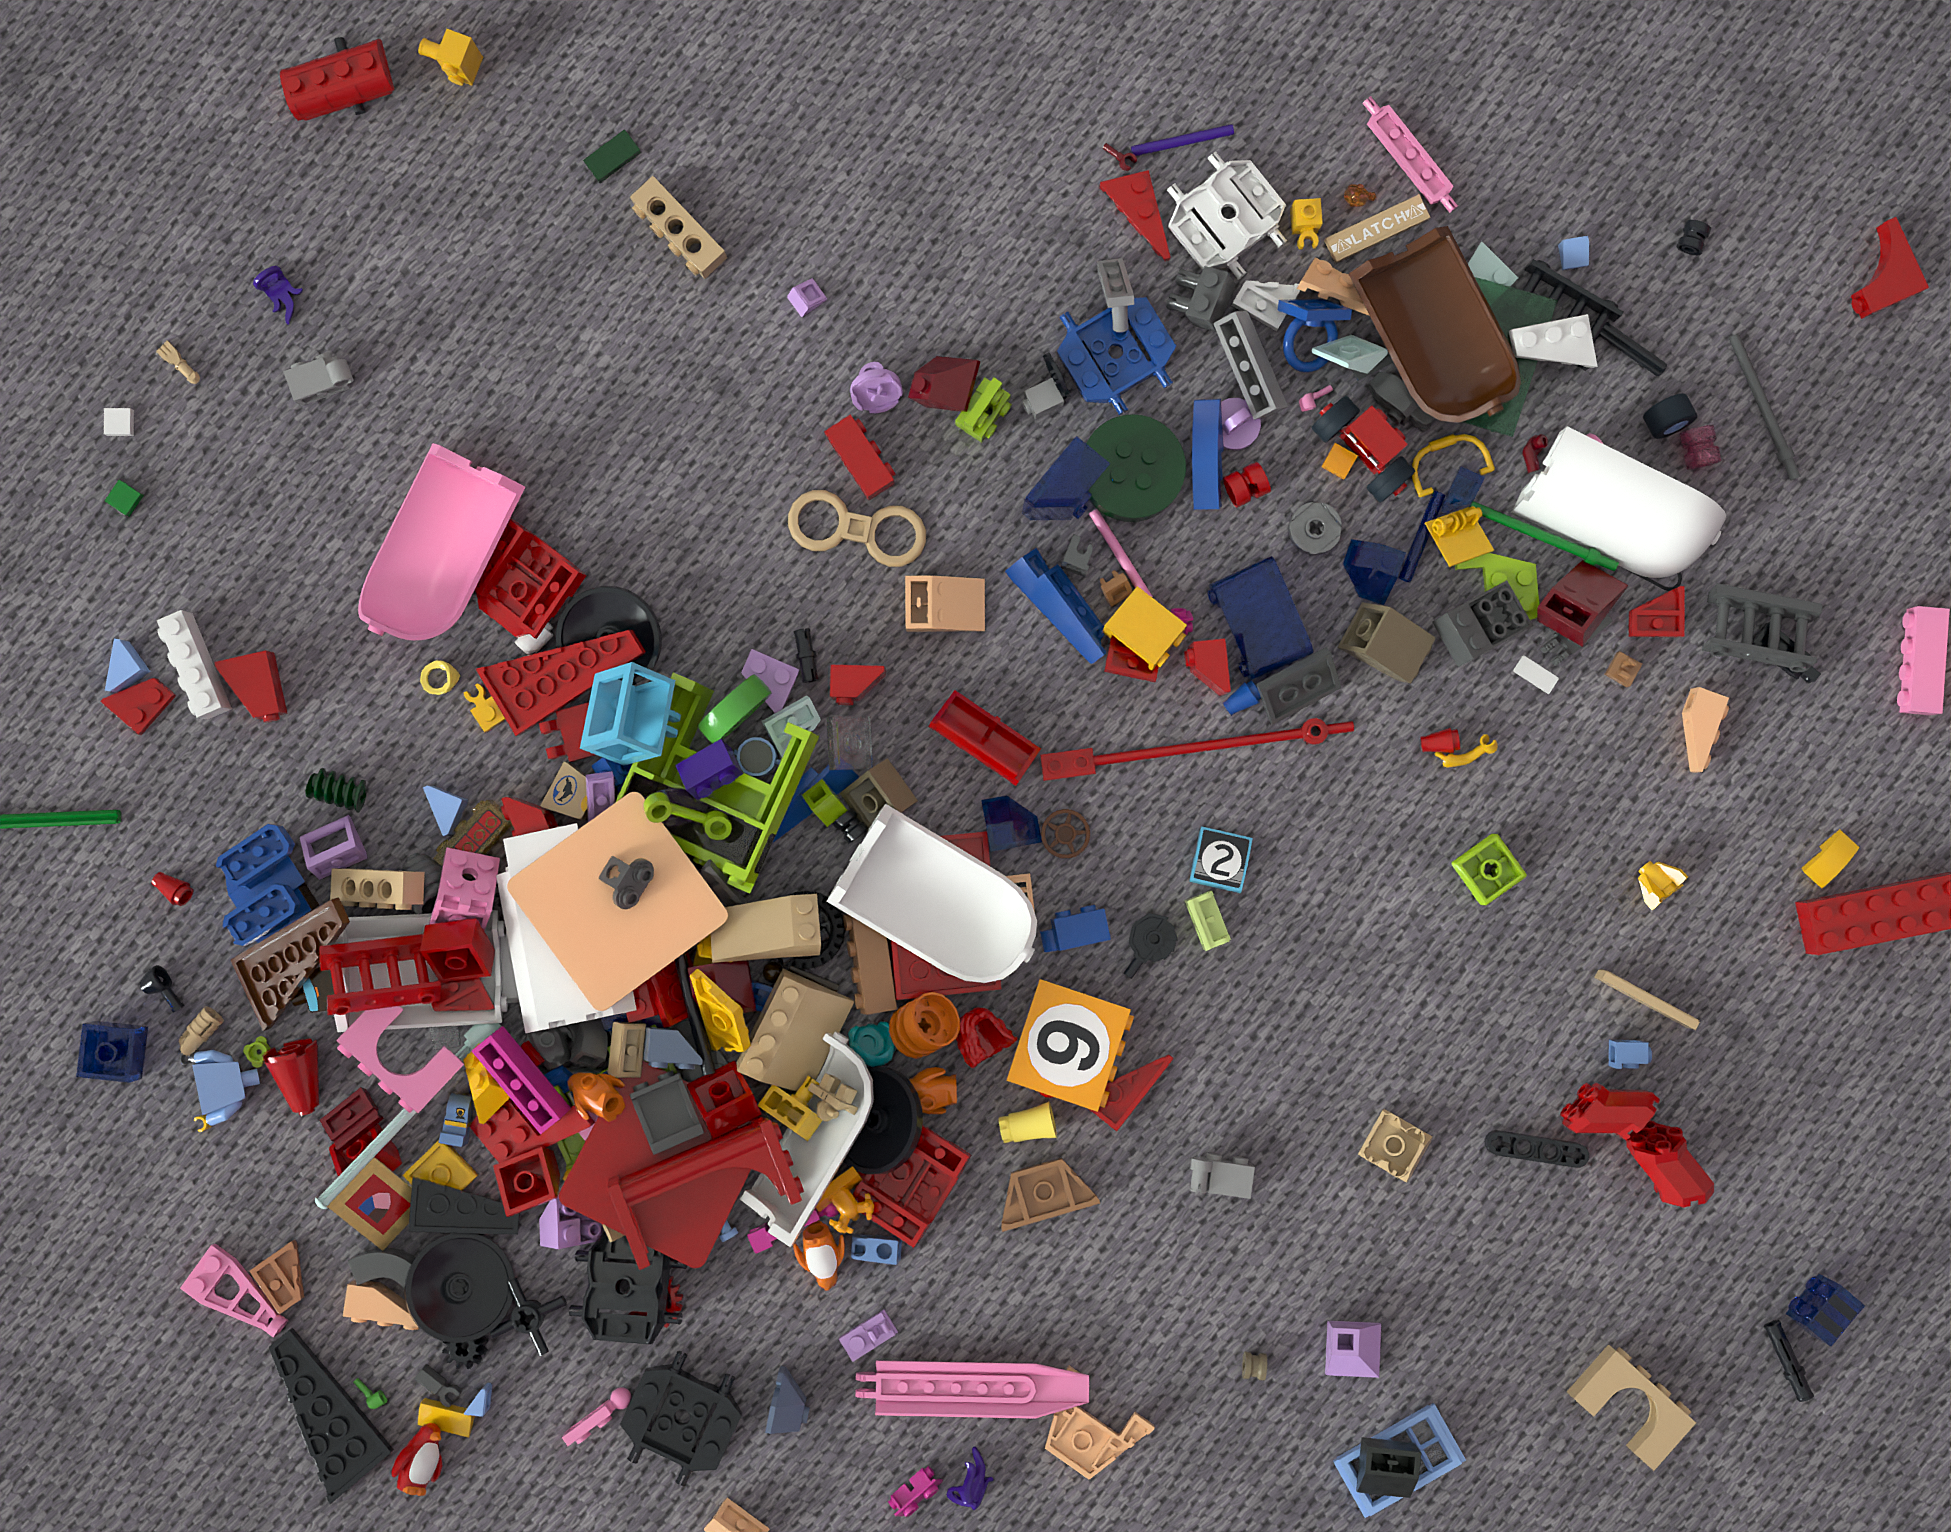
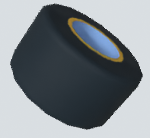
[1643,393,1698,439]

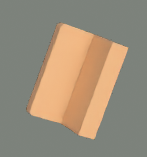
[704,1498,770,1532]

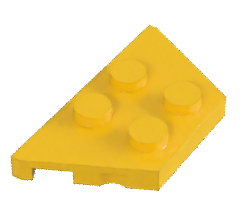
[690,969,751,1052]

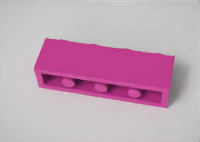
[472,1026,571,1134]

